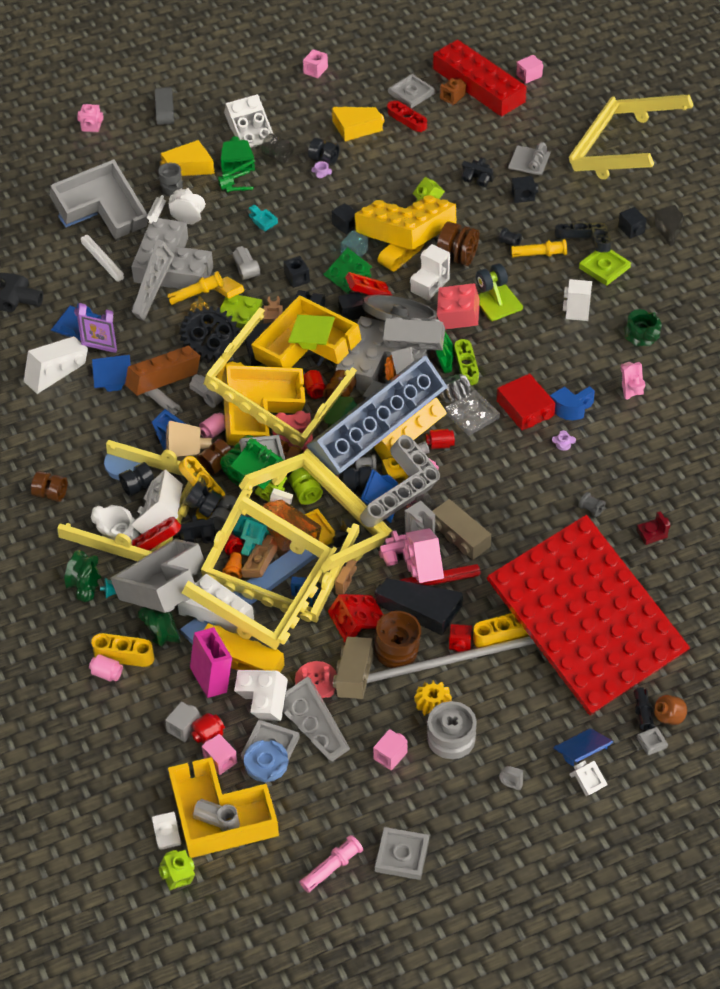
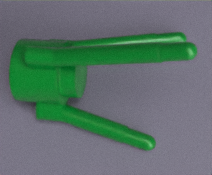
[217,159,255,193]

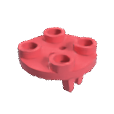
[295,661,337,698]

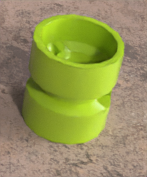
[289,467,323,505]

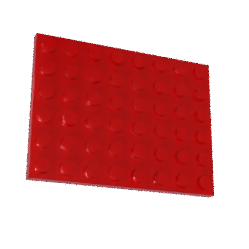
[486,515,690,716]

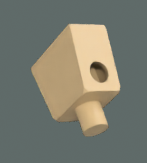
[166,421,212,461]

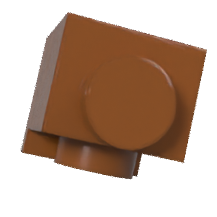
[440,78,466,105]

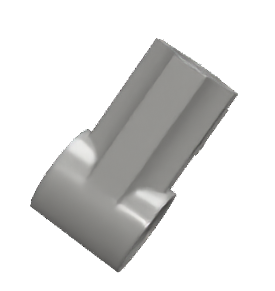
[233,246,260,280]
[189,374,224,408]
[193,799,240,832]

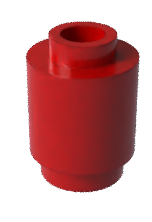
[303,370,326,399]
[425,429,455,449]

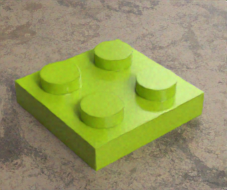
[579,250,631,286]
[216,295,263,329]

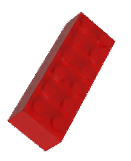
[433,39,527,117]

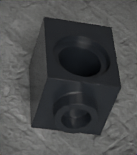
[511,176,538,203]
[283,256,310,288]

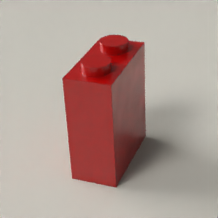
[497,373,555,431]

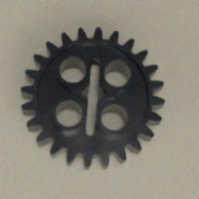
[179,306,240,363]

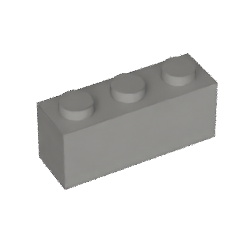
[383,317,445,350]

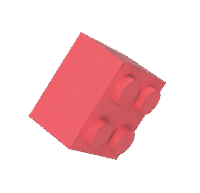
[437,283,479,329]

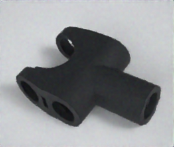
[0,273,44,312]

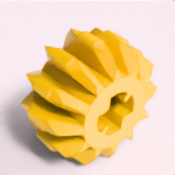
[414,680,452,716]

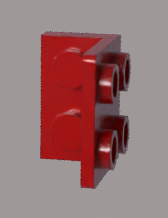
[328,594,384,643]

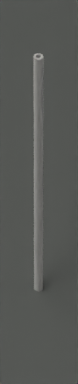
[367,636,535,683]

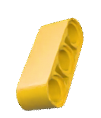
[377,243,425,272]
[473,613,529,648]
[91,633,154,667]

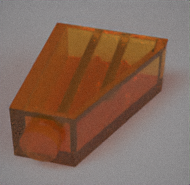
[263,499,322,551]

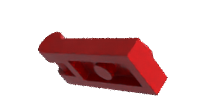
[345,272,393,296]

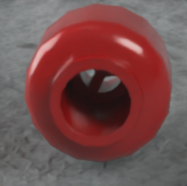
[191,713,225,745]

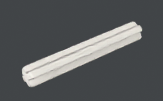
[147,195,166,224]
[81,235,124,282]

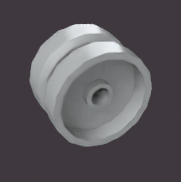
[427,701,477,759]

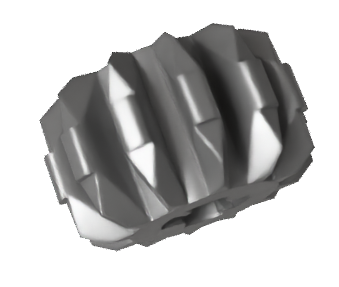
[439,374,471,403]

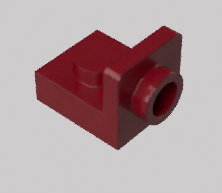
[636,511,670,545]

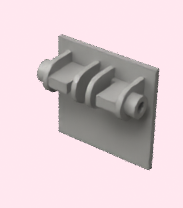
[508,142,551,175]

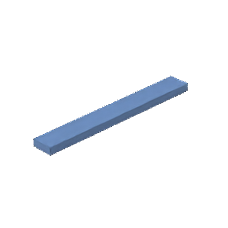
[180,549,317,644]

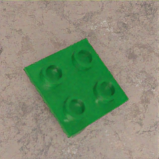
[323,247,372,294]
[230,438,284,490]

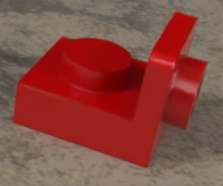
[449,624,472,652]

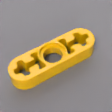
[179,456,225,503]

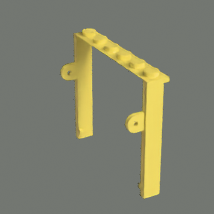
[569,94,693,180]
[203,308,357,448]
[57,440,204,562]
[239,449,392,572]
[201,489,359,623]
[182,496,337,650]

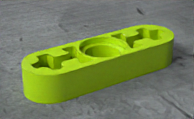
[454,339,479,385]

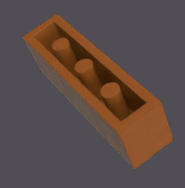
[125,346,200,395]

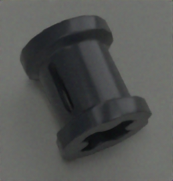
[498,227,522,246]

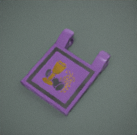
[74,303,117,353]

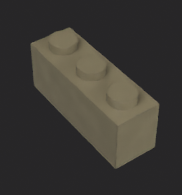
[432,499,491,560]
[333,637,374,699]

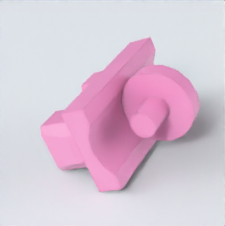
[621,362,645,400]
[379,530,409,566]

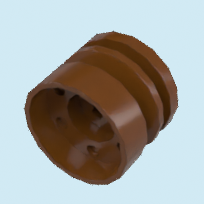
[437,221,479,266]
[374,611,421,668]

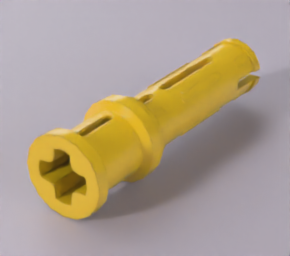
[511,239,567,258]
[168,271,224,305]

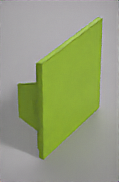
[288,315,335,350]

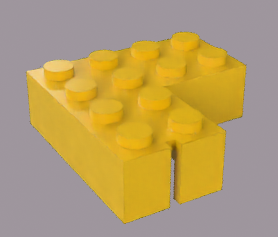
[355,195,456,250]
[251,295,362,368]
[222,365,305,445]
[168,757,279,858]

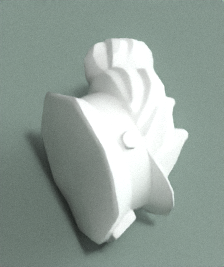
[168,188,205,225]
[91,505,139,541]

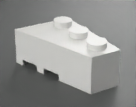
[24,336,88,394]
[131,469,183,534]
[178,574,254,633]

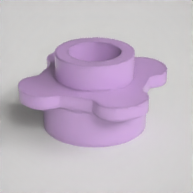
[311,161,332,178]
[552,431,576,451]

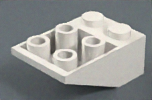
[224,94,275,148]

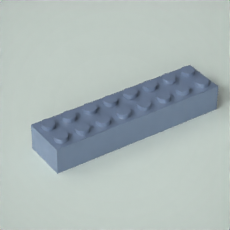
[306,355,448,475]

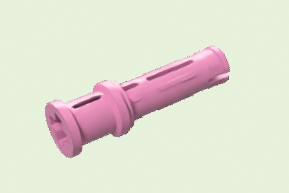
[299,835,363,893]

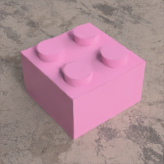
[403,528,444,583]

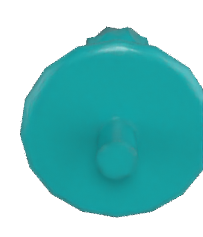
[100,578,116,599]

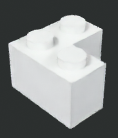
[410,244,450,300]
[563,279,592,321]
[234,670,288,721]

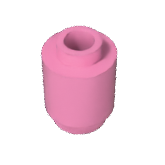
[199,412,225,439]
[89,654,123,682]

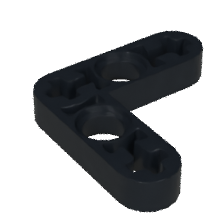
[555,223,611,252]

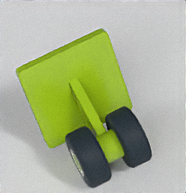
[476,263,523,321]

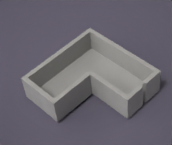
[50,159,148,239]
[131,218,213,289]
[336,316,432,391]
[111,539,205,613]

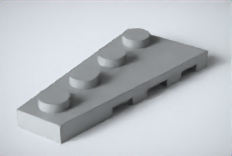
[132,239,174,321]
[283,677,350,762]

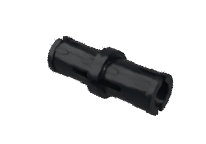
[634,687,654,731]

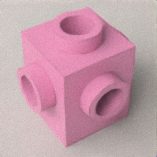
[77,104,103,132]

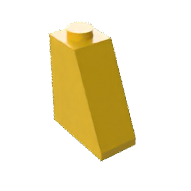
[332,107,384,141]
[160,140,214,176]

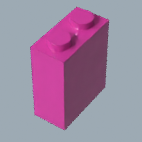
[190,627,232,698]

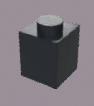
[331,203,357,235]
[618,207,647,239]
[338,292,365,320]

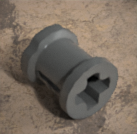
[578,492,606,517]

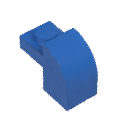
[550,386,595,420]

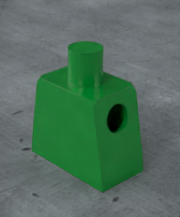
[221,137,255,174]

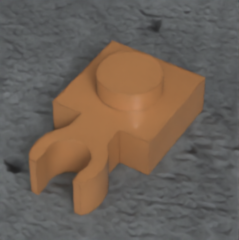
[263,296,283,324]
[334,559,357,595]

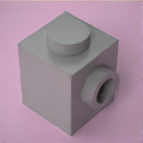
[165,701,200,742]

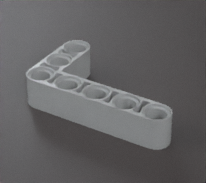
[360,435,440,527]

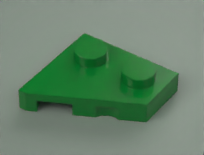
[435,332,454,374]

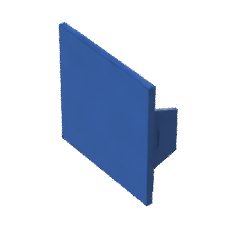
[51,304,101,341]
[92,355,131,392]
[360,469,399,523]
[553,728,613,766]

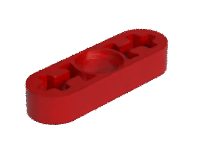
[387,101,427,132]
[131,517,181,551]

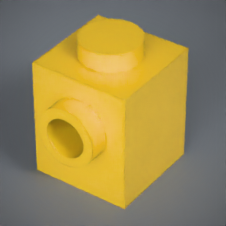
[382,457,408,484]

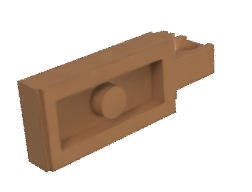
[241,535,278,578]

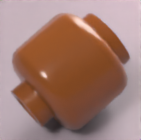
[654,695,687,725]

